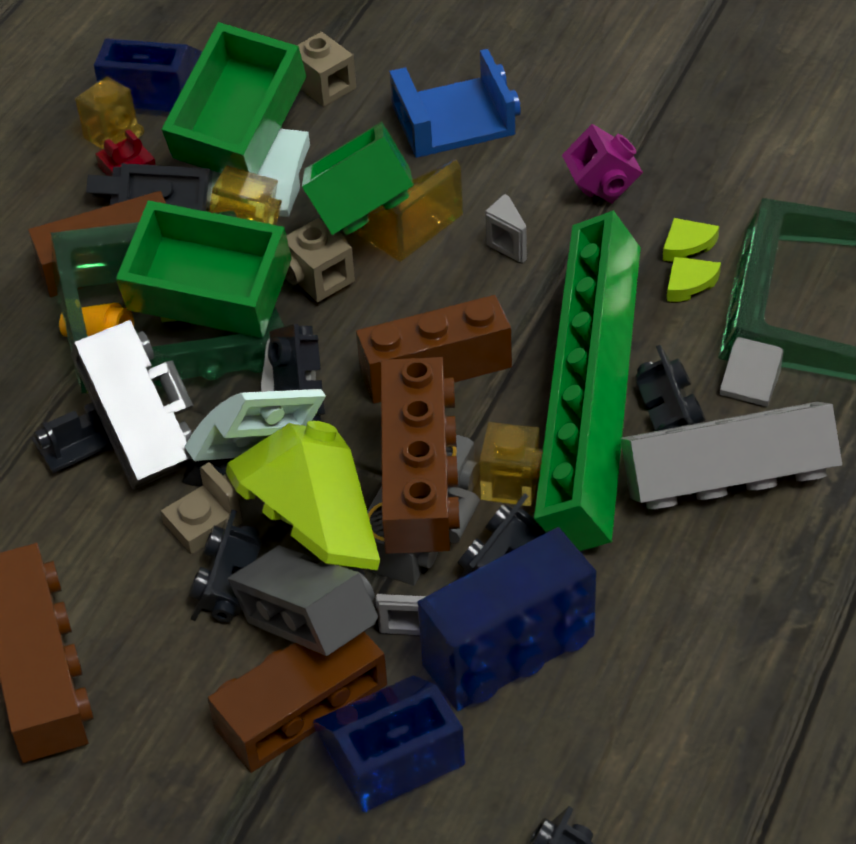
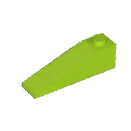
[226,421,380,570]

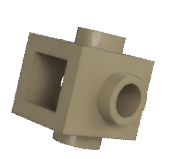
[285,218,355,303]

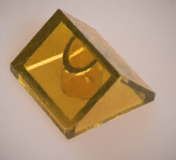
[354,159,463,262]

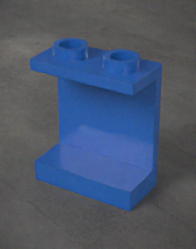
[389,49,521,158]

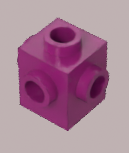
[562,124,643,203]

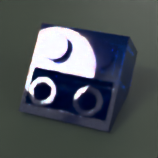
[93,38,203,112]
[313,675,465,813]

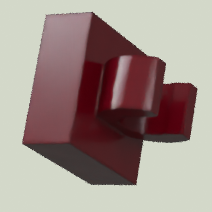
[95,129,156,176]

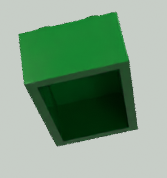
[161,22,306,184]
[302,122,414,235]
[116,200,292,338]

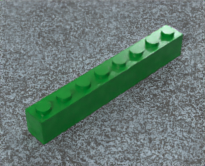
[534,210,641,555]

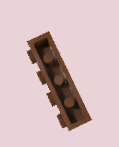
[381,357,460,554]
[0,543,94,763]

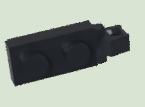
[86,163,213,212]

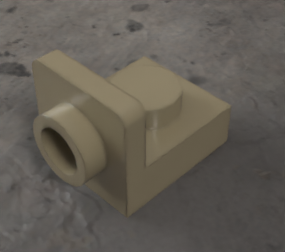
[161,462,242,555]

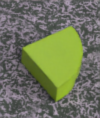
[663,218,719,261]
[667,257,721,302]

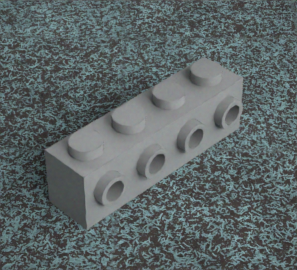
[620,402,842,509]

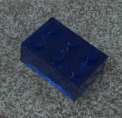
[417,527,596,712]

